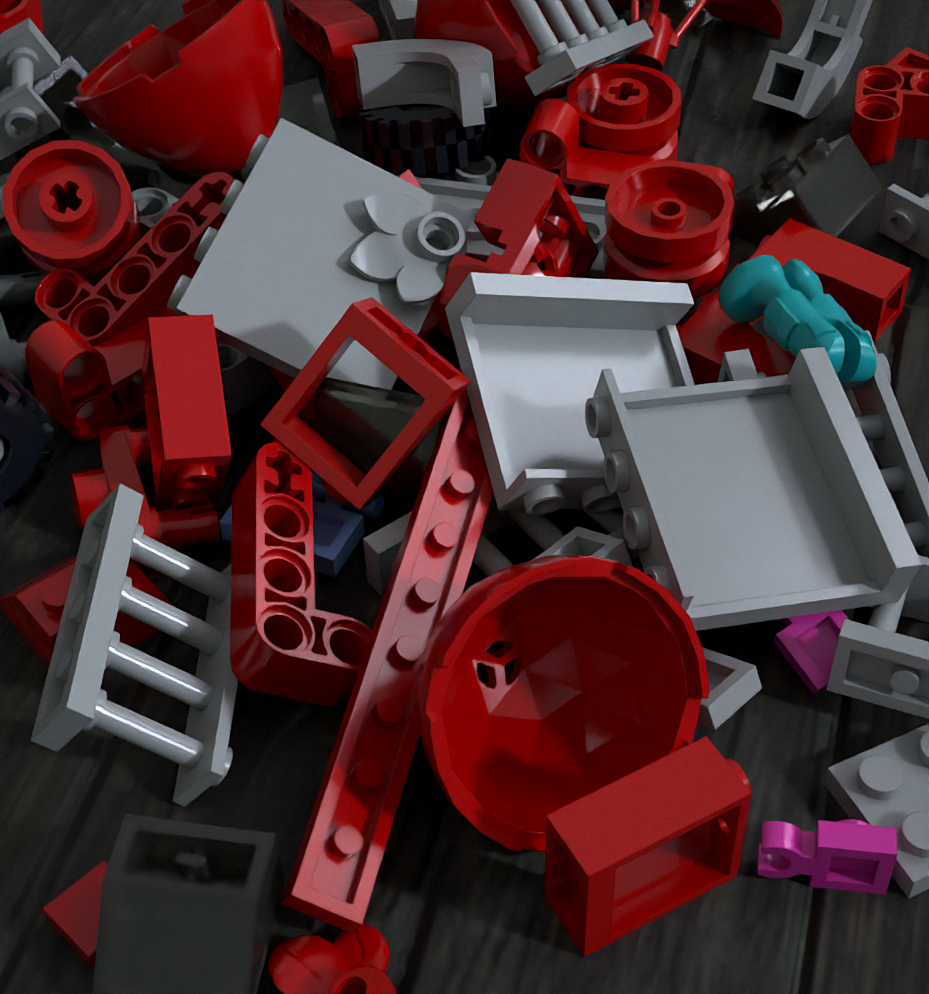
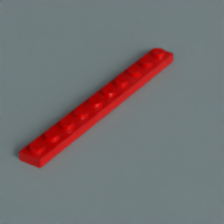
[281,367,493,933]

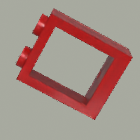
[260,297,471,510]
[141,314,232,510]
[544,736,752,957]

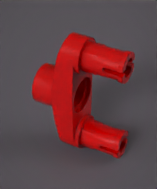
[70,425,221,562]

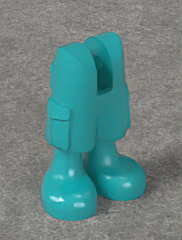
[718,255,877,383]

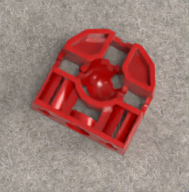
[439,158,599,343]

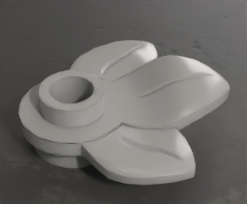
[349,193,467,304]

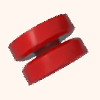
[567,64,681,161]
[3,140,141,284]
[603,161,734,299]

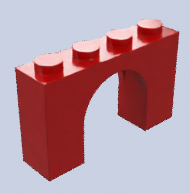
[676,218,911,385]

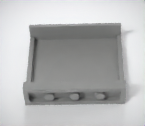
[167,118,474,432]
[445,272,695,515]
[585,347,922,631]

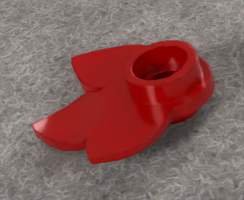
[268,923,397,994]

